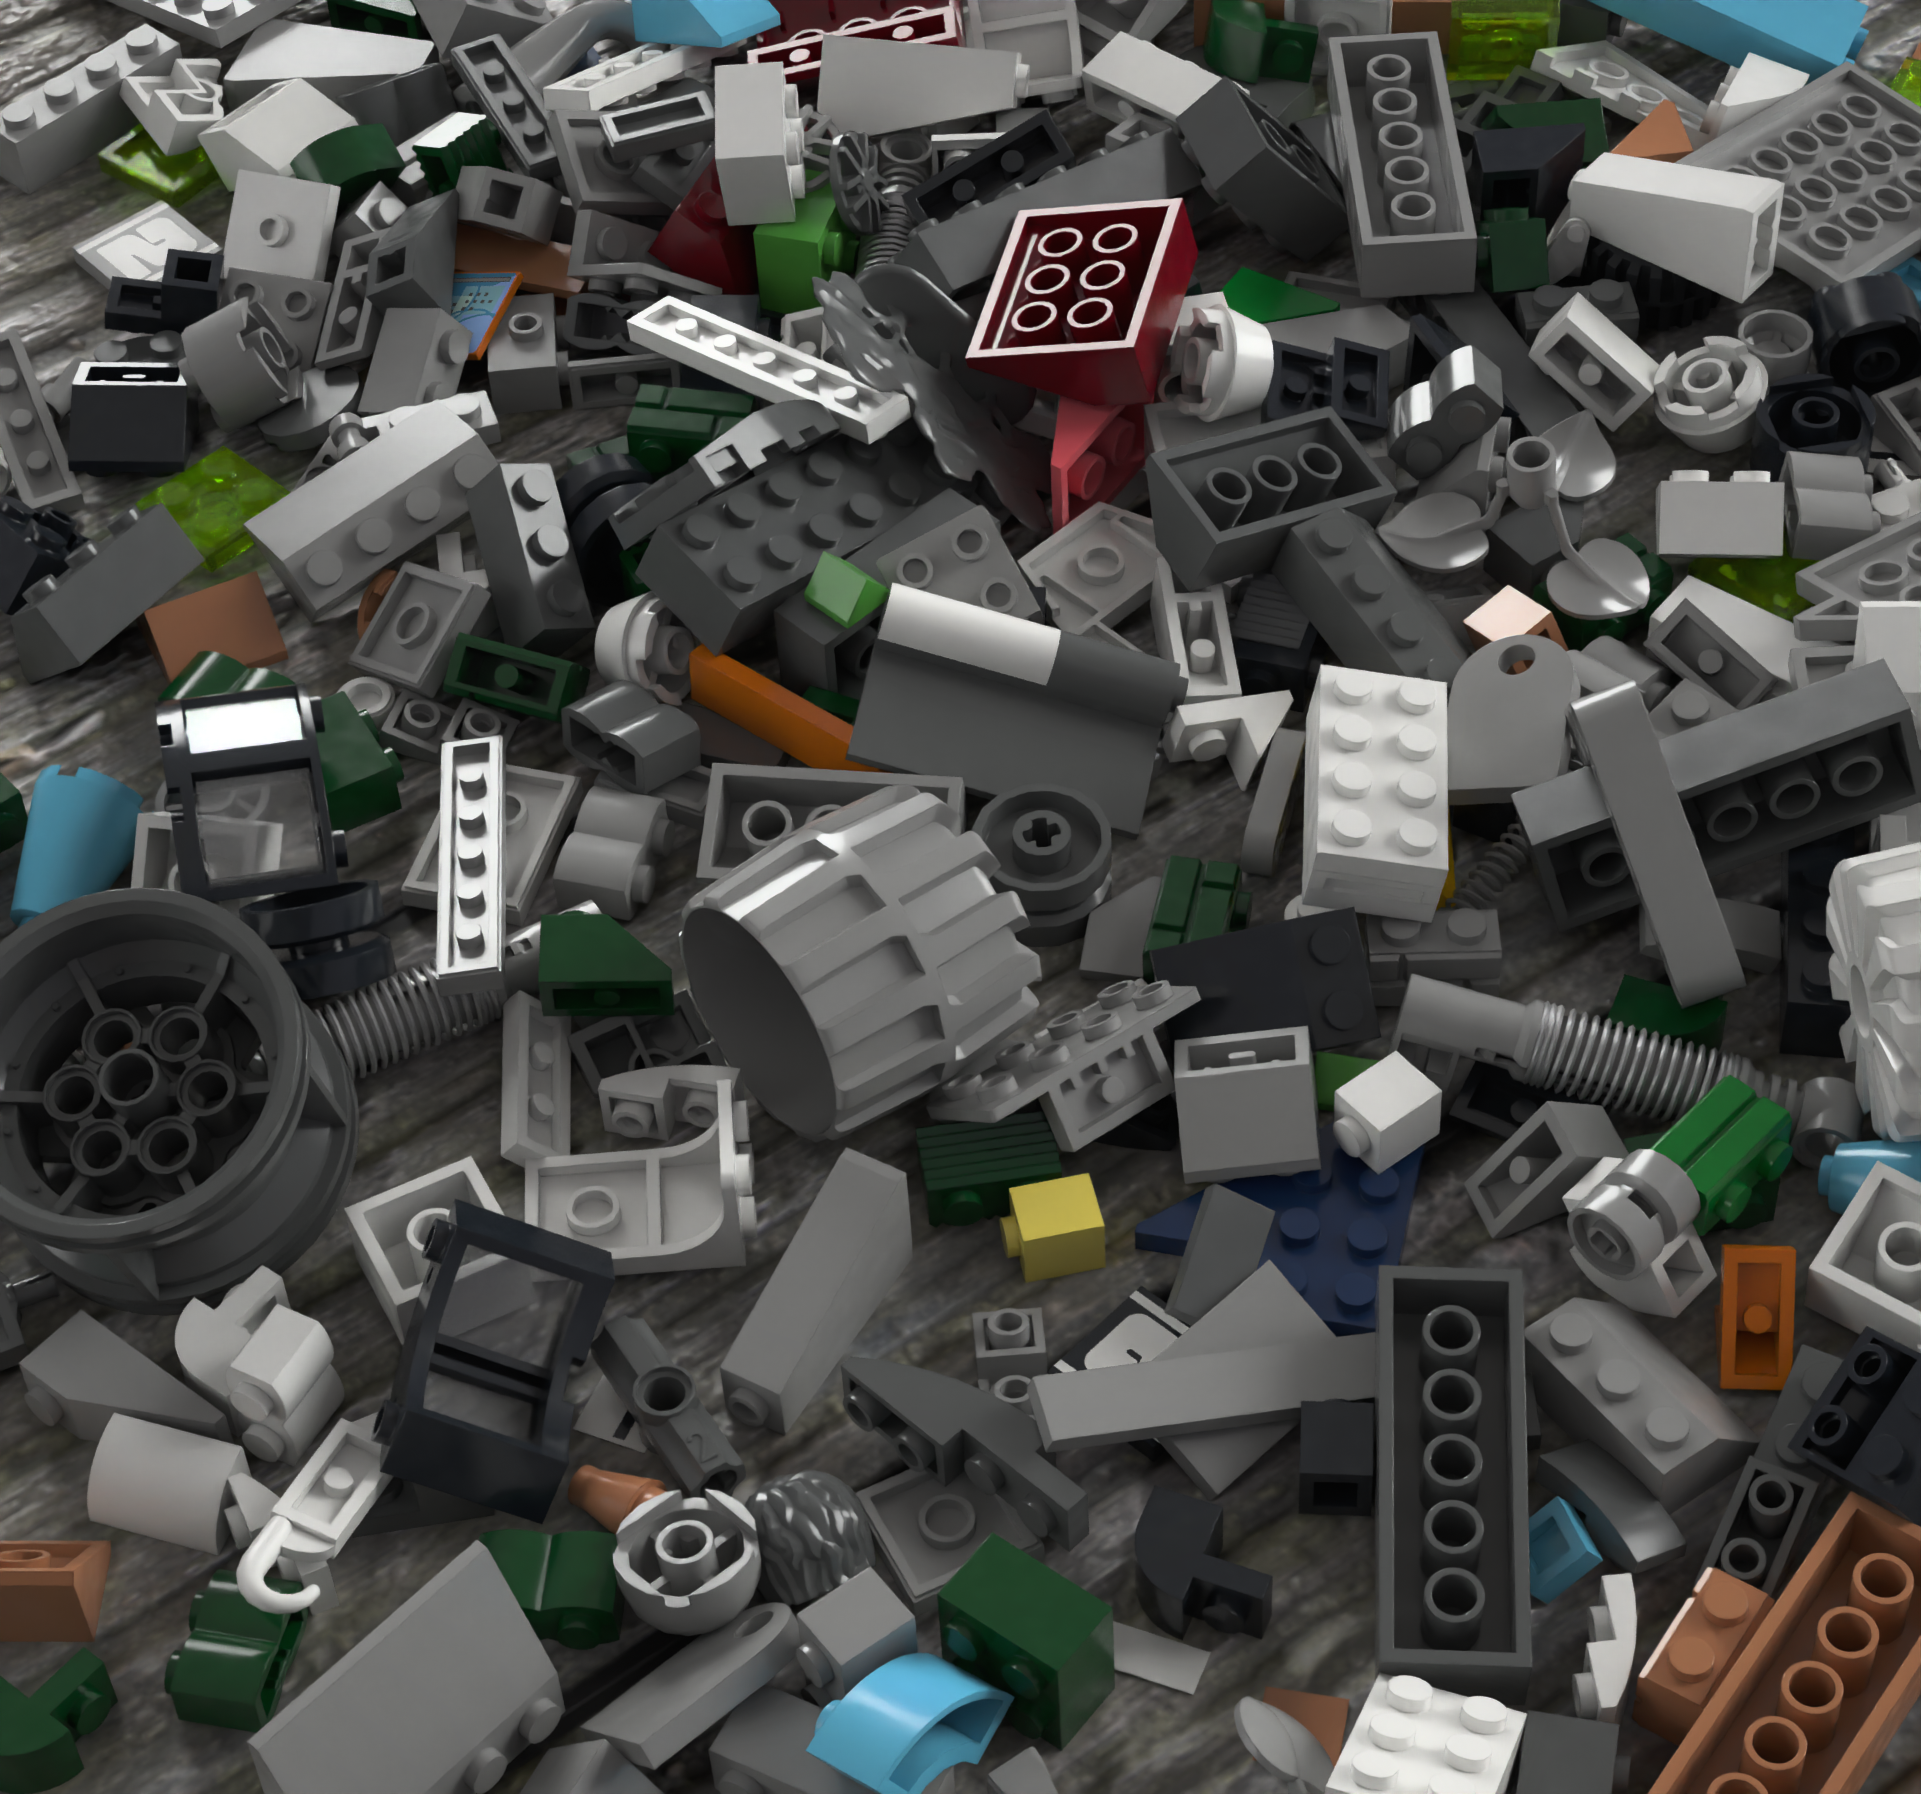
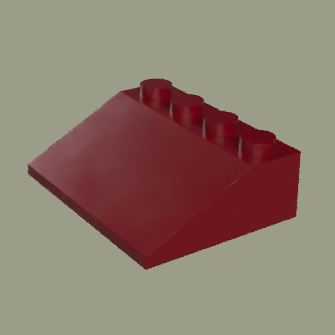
[965,198,1198,406]

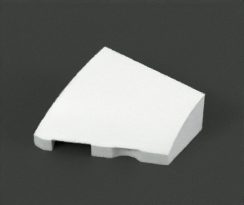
[119,59,224,156]

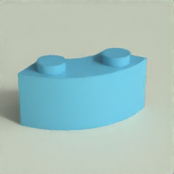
[806,1653,1015,1794]

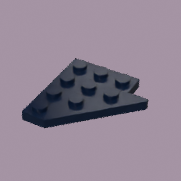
[1135,1122,1426,1337]

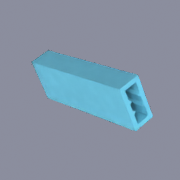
[1587,0,1869,85]

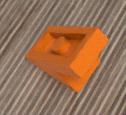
[1714,1244,1796,1390]

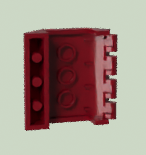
[747,0,967,95]

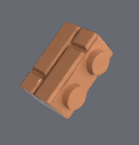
[1632,1567,1775,1746]

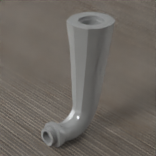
[452,0,650,148]

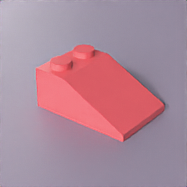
[1050,395,1154,534]

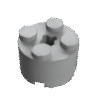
[178,297,303,433]

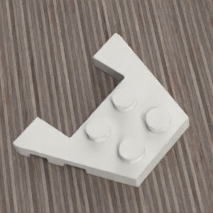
[1017,501,1242,653]

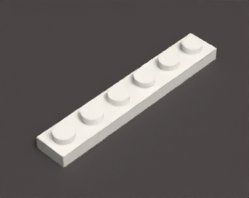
[543,35,756,111]
[627,295,911,444]

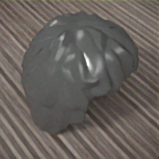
[744,1470,876,1606]

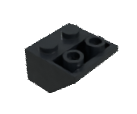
[1469,123,1586,237]
[68,362,200,478]
[0,496,99,616]
[1787,1326,1921,1527]

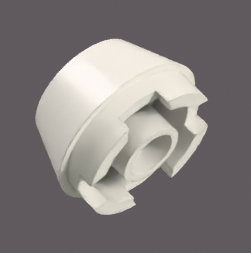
[1170,304,1274,422]
[1653,336,1768,453]
[594,591,702,706]

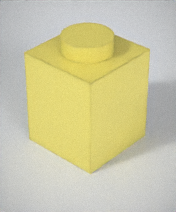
[999,1173,1106,1283]

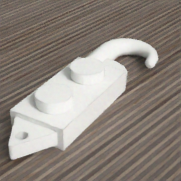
[236,1411,394,1614]

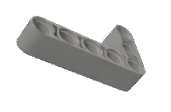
[1564,679,1746,1009]

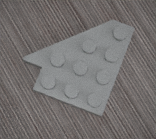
[1793,512,1921,641]

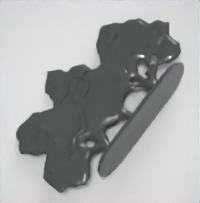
[812,263,1052,531]

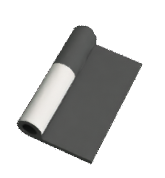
[845,582,1189,840]

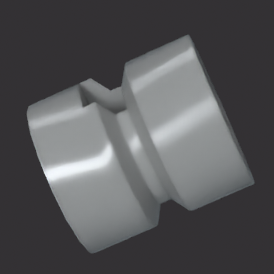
[1737,309,1813,396]
[1567,1149,1701,1281]

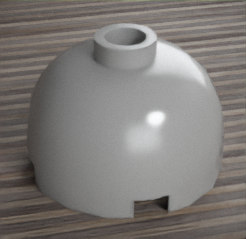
[613,1489,761,1636]

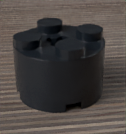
[1806,271,1921,399]
[1749,373,1876,482]

